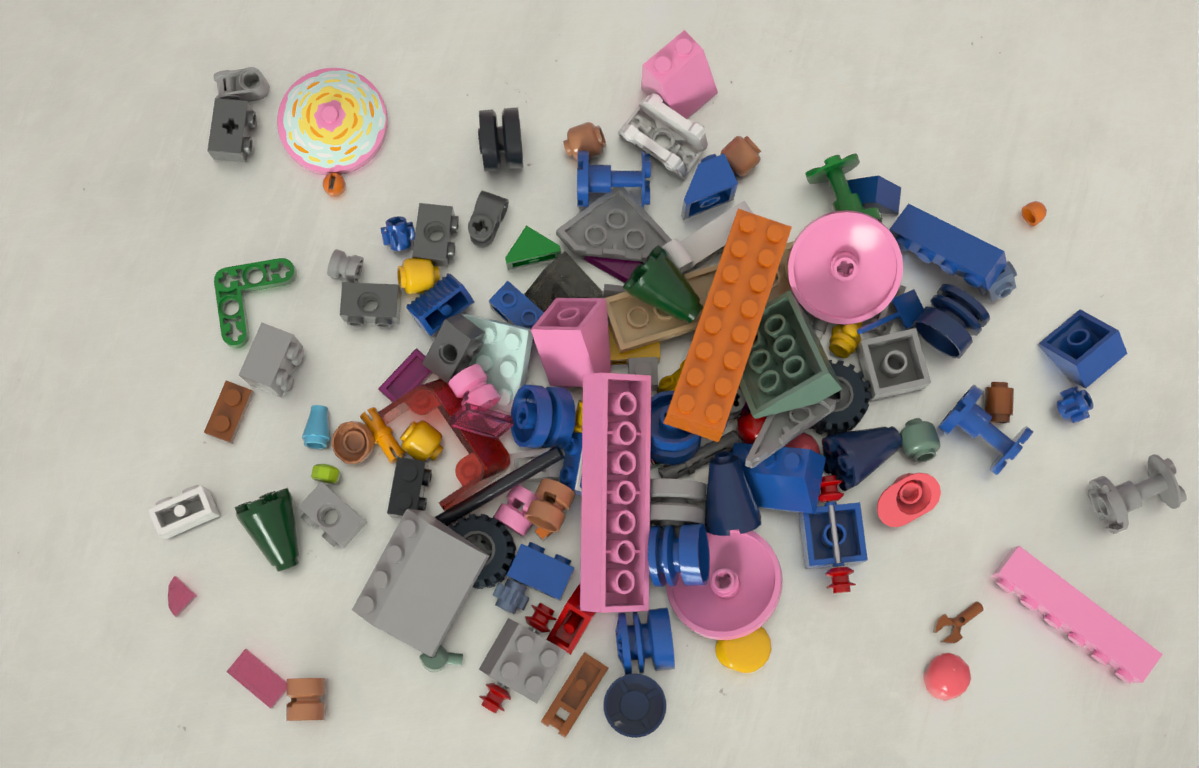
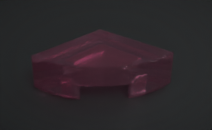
[168,576,198,617]

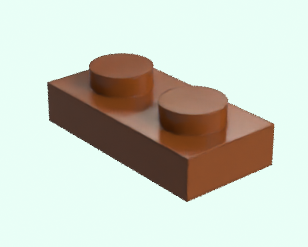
[204,381,254,444]

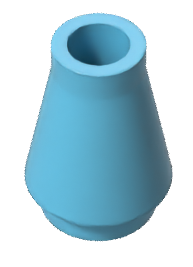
[302,405,330,449]

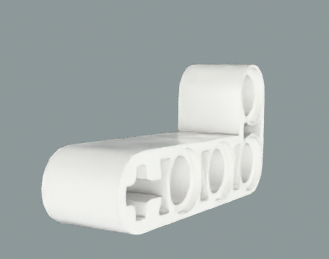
[661,201,753,274]

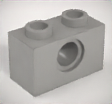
[298,481,367,548]

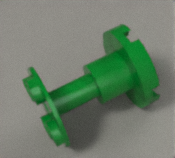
[805,153,883,223]

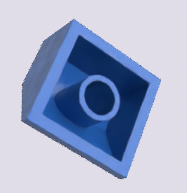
[681,153,738,220]
[1039,309,1128,389]

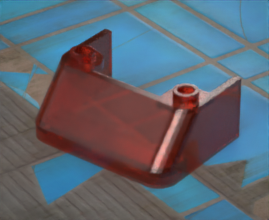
[378,379,511,511]

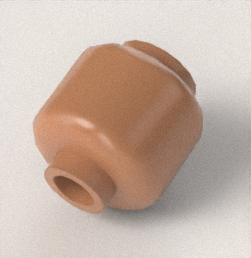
[563,122,606,160]
[720,136,761,177]

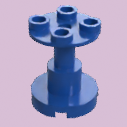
[577,151,651,207]
[938,384,1034,475]

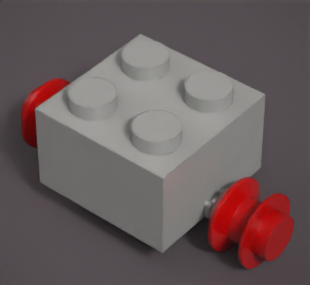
[479,603,566,714]

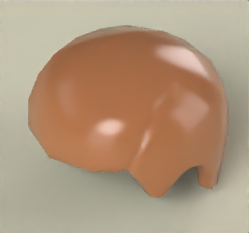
[331,421,375,464]

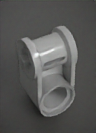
[214,67,270,101]

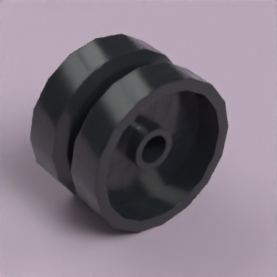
[478,107,524,171]

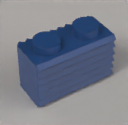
[406,273,475,337]

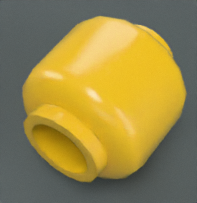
[397,258,440,294]
[400,420,443,461]

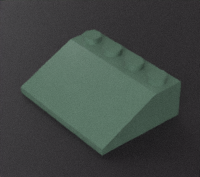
[739,290,842,419]

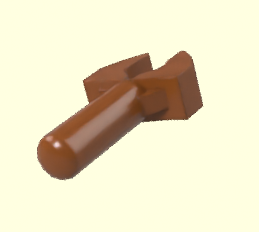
[933,601,984,643]

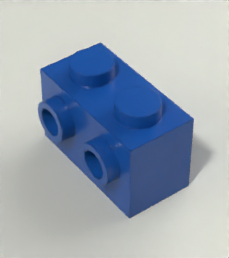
[507,542,575,601]

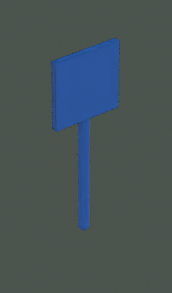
[857,289,924,334]

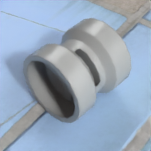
[327,249,364,283]

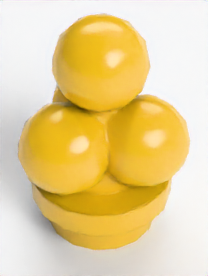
[829,321,863,358]

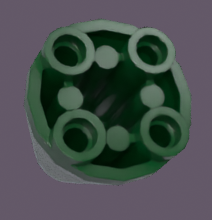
[623,245,704,324]
[234,488,299,572]

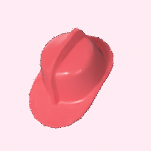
[877,473,941,527]

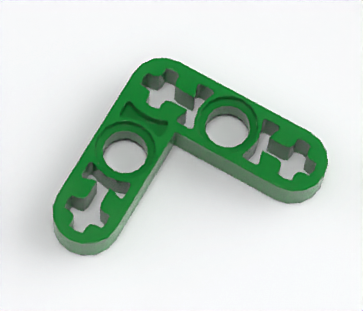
[214,258,297,348]

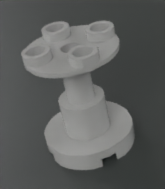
[1089,454,1187,534]

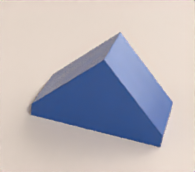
[847,175,901,215]

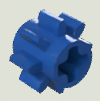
[380,216,415,251]
[1057,386,1093,423]

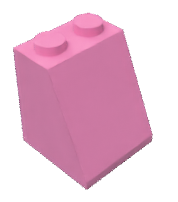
[641,30,718,119]
[531,298,611,388]

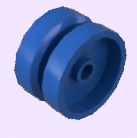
[510,385,576,449]
[650,391,702,465]

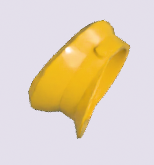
[715,627,772,673]

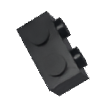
[387,457,432,519]

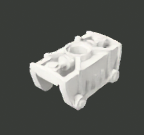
[618,93,708,179]

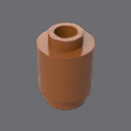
[984,382,1014,423]

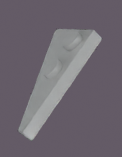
[745,398,836,468]

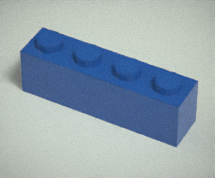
[889,203,1007,291]

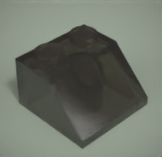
[524,251,603,312]

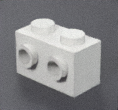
[147,485,220,539]

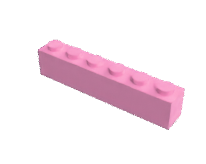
[993,546,1163,684]

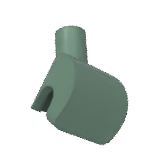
[419,645,463,672]

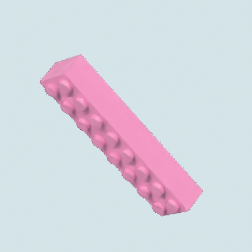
[580,373,651,613]

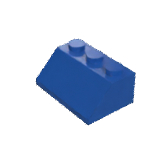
[732,443,826,514]

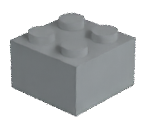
[239,322,304,397]
[856,328,931,401]

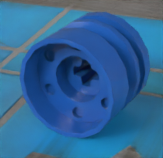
[648,523,710,587]
[615,607,675,675]

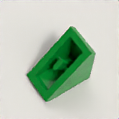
[505,225,562,270]

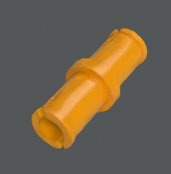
[360,407,406,464]

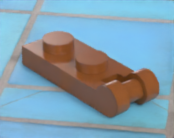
[541,652,609,738]

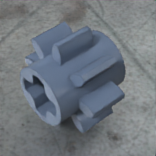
[493,579,529,614]

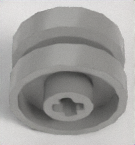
[650,479,707,528]

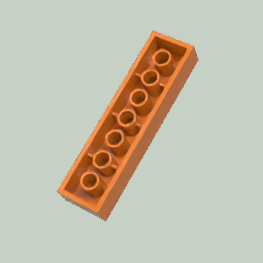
[664,209,792,442]

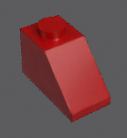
[546,583,596,655]

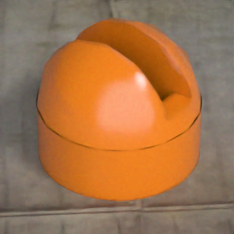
[323,173,346,197]
[1021,201,1047,226]

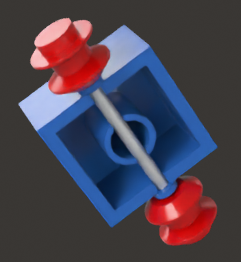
[798,475,868,594]

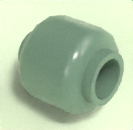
[900,418,940,463]

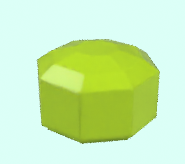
[311,464,341,484]

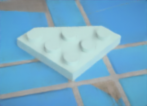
[460,312,533,412]

